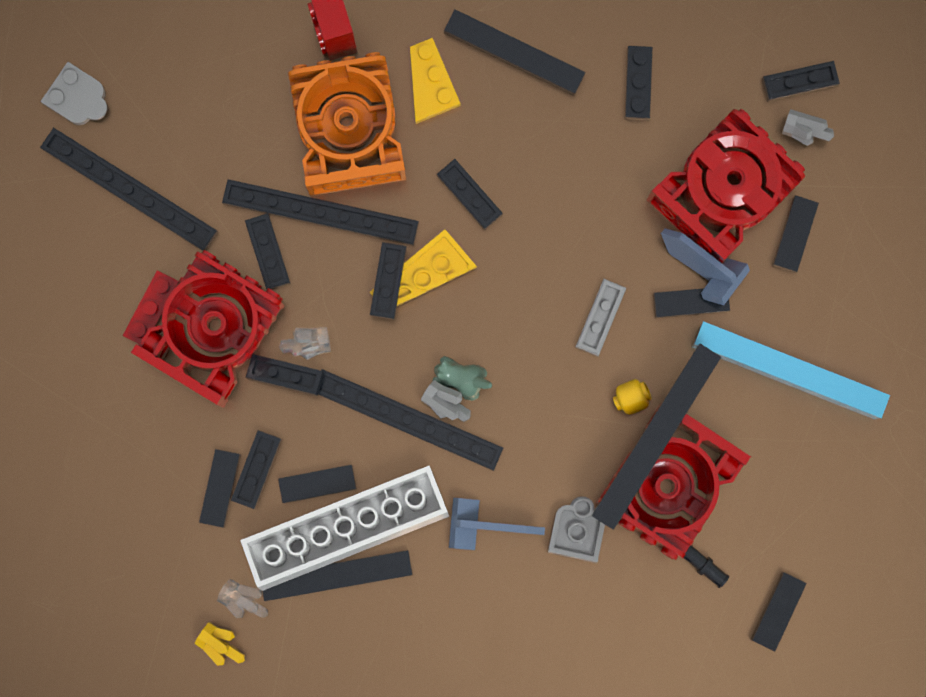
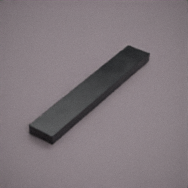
[444,9,586,95]
[262,550,413,601]

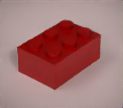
[307,0,357,61]

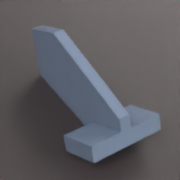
[661,228,750,305]
[449,498,545,550]

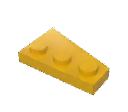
[410,38,461,124]

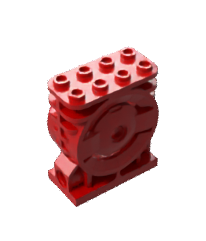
[647,109,805,263]
[131,250,284,408]
[596,403,751,560]

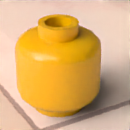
[613,379,652,415]

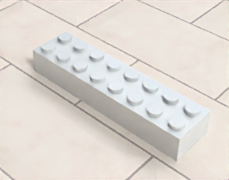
[240,466,449,591]

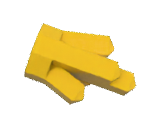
[194,622,245,666]

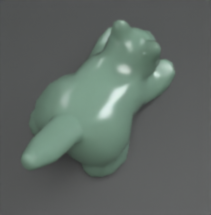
[432,356,492,401]

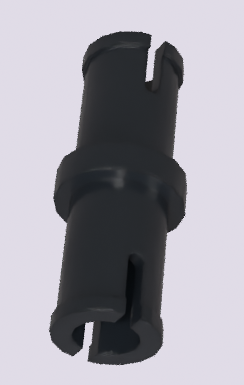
[684,545,729,588]

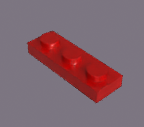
[122,270,180,344]

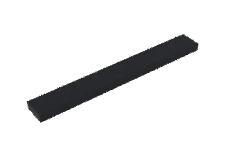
[40,127,218,251]
[222,179,419,246]
[591,344,721,530]
[318,369,503,471]

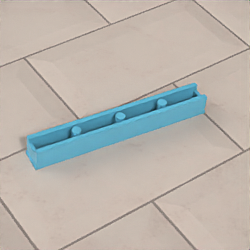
[692,321,890,419]

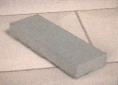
[575,279,626,357]

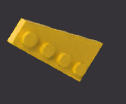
[369,230,477,306]

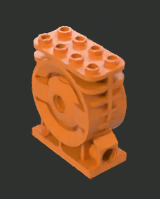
[288,52,406,196]

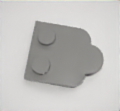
[40,62,107,125]
[548,496,605,563]

